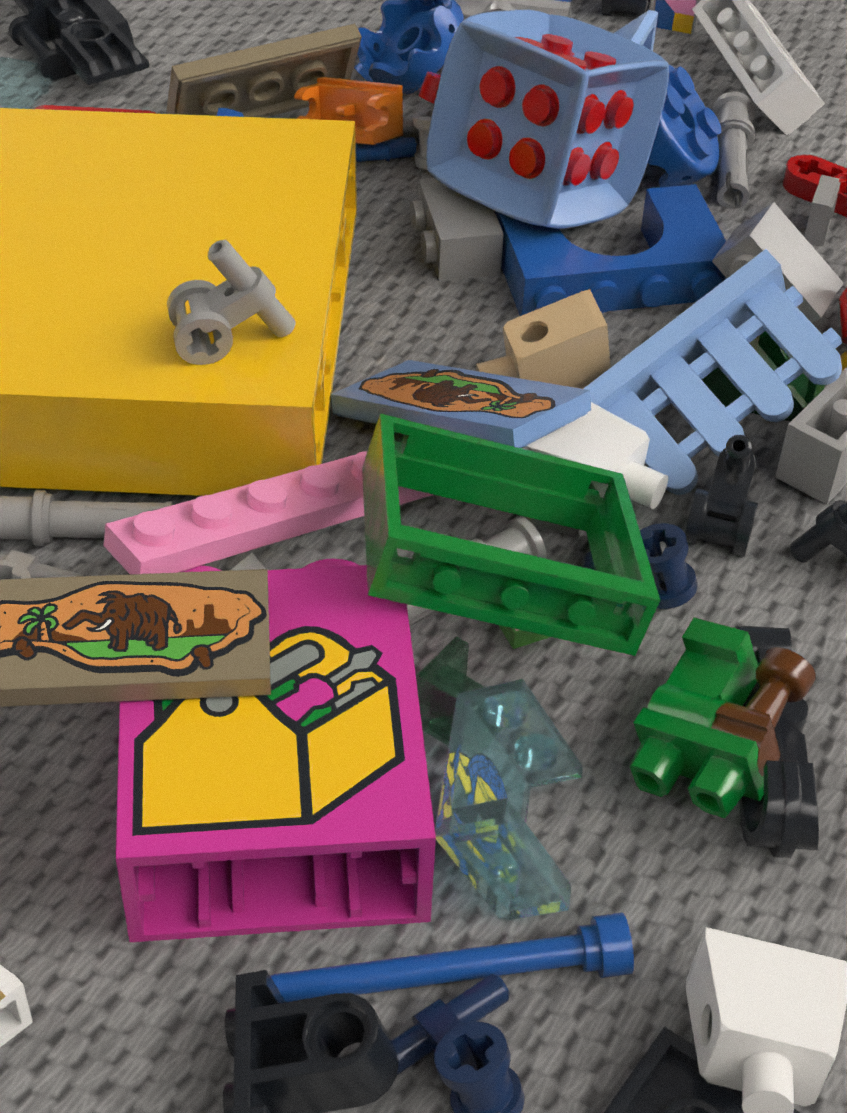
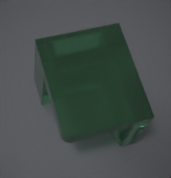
[416,636,510,756]

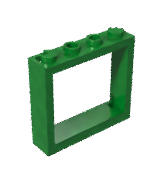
[362,413,660,656]

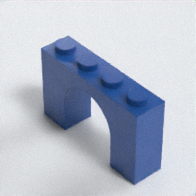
[495,184,727,316]

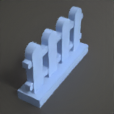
[583,249,842,495]

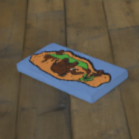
[331,360,591,448]

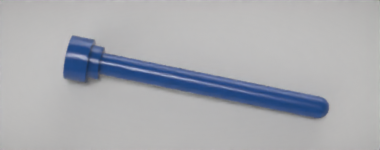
[270,912,634,1002]

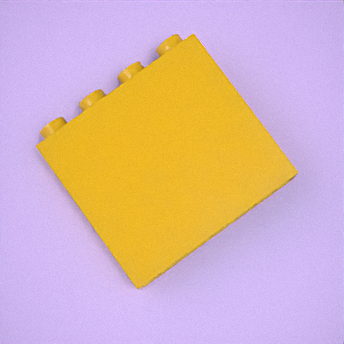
[0,108,357,496]

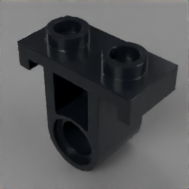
[223,970,399,1113]

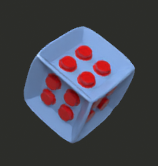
[426,10,669,229]

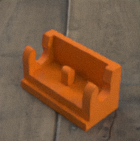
[294,77,403,145]

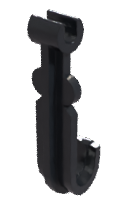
[735,625,819,858]

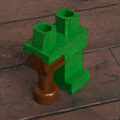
[629,617,816,819]

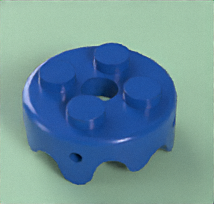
[354,0,464,94]
[647,64,721,187]

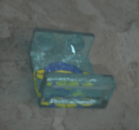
[435,679,583,920]

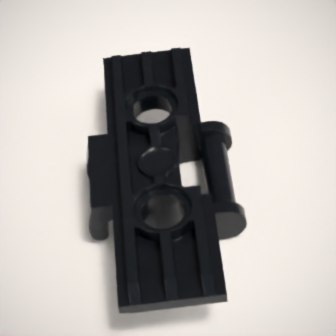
[8,0,149,85]

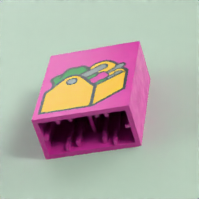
[116,558,436,942]

